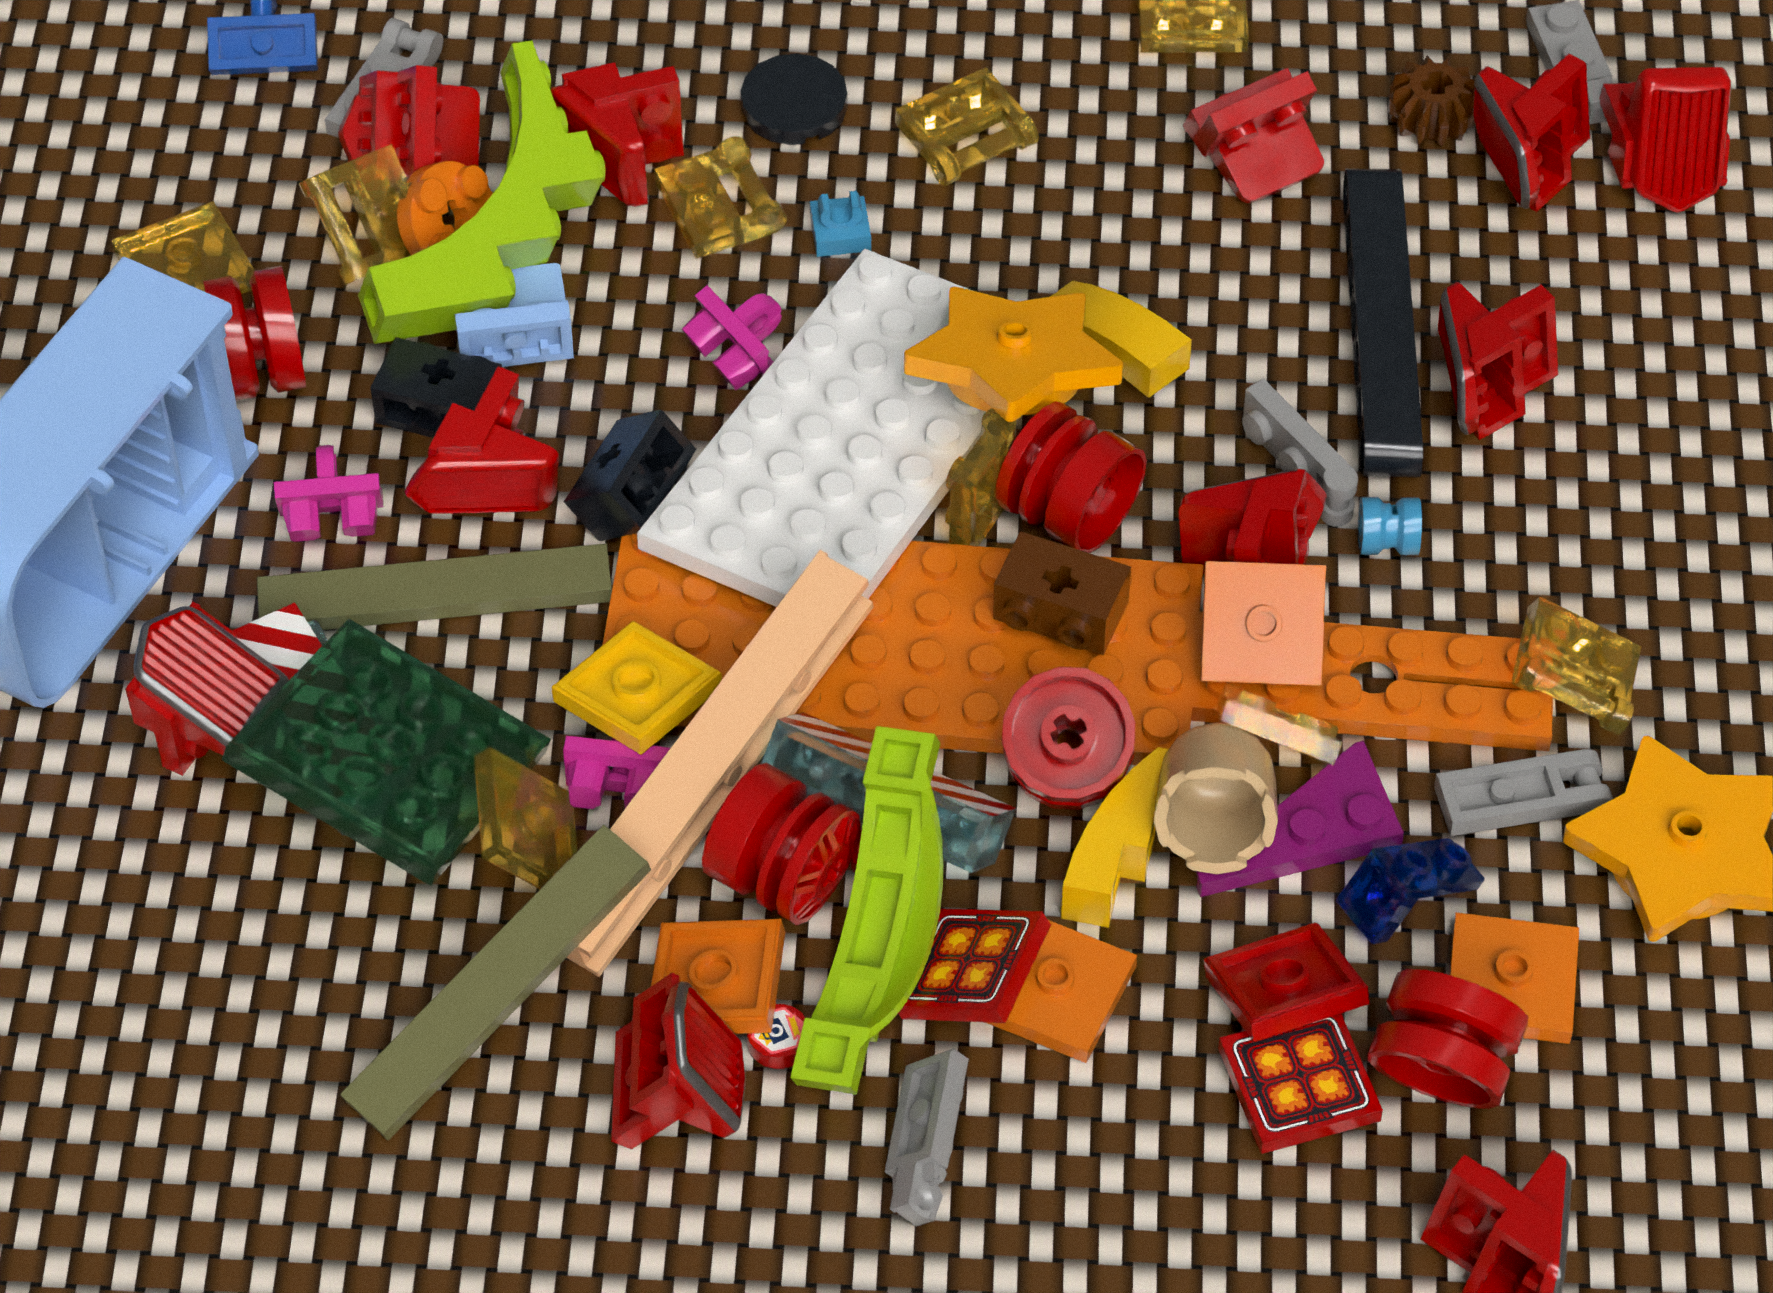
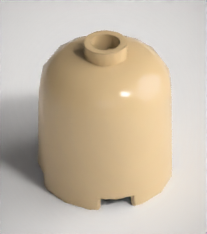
[1154,722,1278,874]

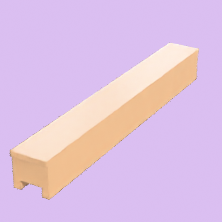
[566,550,874,977]

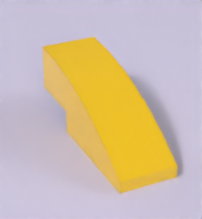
[1050,281,1192,398]
[1061,747,1168,928]

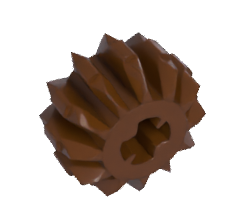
[1388,56,1475,148]

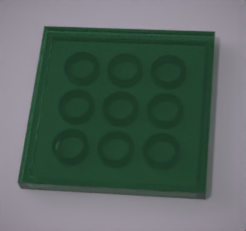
[222,619,551,886]

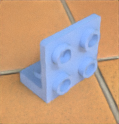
[455,263,574,367]

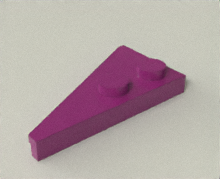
[1196,741,1404,897]

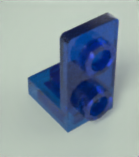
[1336,838,1485,944]

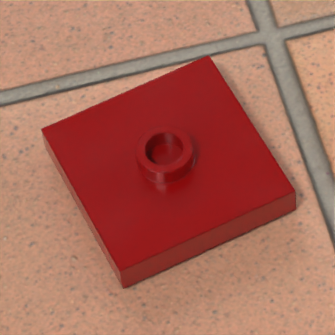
[1203,922,1370,1042]

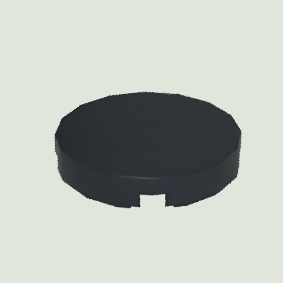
[740,53,848,145]

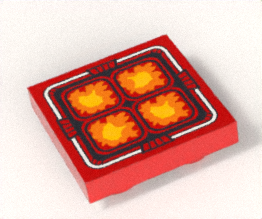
[898,909,1051,1023]
[1218,1014,1383,1154]

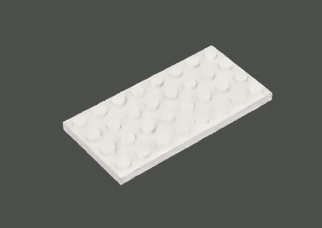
[637,249,1002,607]

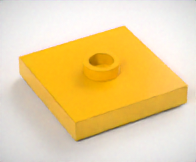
[551,621,722,755]

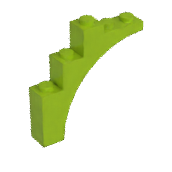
[358,40,606,344]

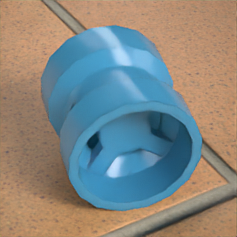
[1358,497,1422,555]

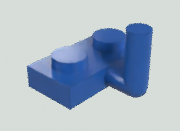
[207,0,318,75]

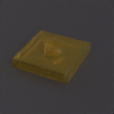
[112,201,255,294]
[474,747,578,889]

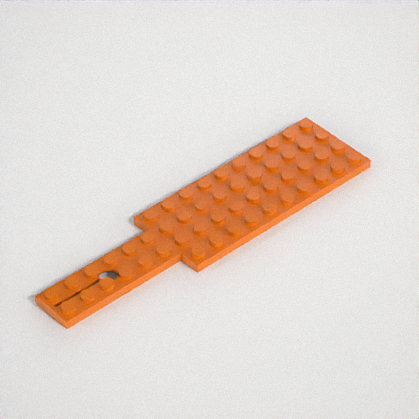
[602,533,1554,765]

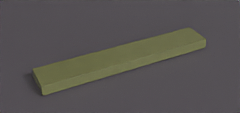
[257,543,612,631]
[340,825,651,1141]

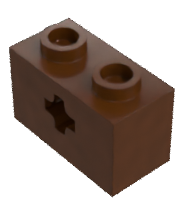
[993,531,1131,655]

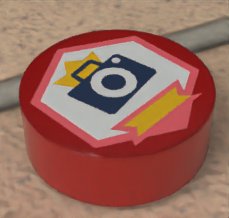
[747,1004,806,1069]

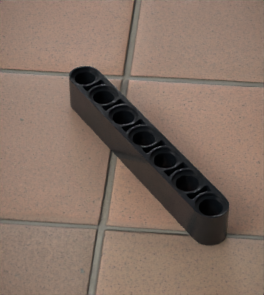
[1343,169,1423,477]

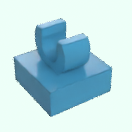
[810,191,871,257]

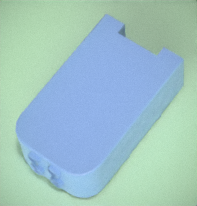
[0,256,259,708]

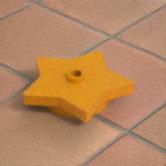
[904,287,1123,422]
[1563,735,1773,942]

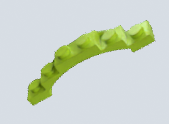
[790,726,943,1095]

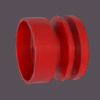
[995,401,1147,553]
[702,762,861,926]

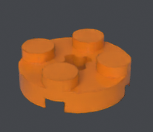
[397,161,493,255]

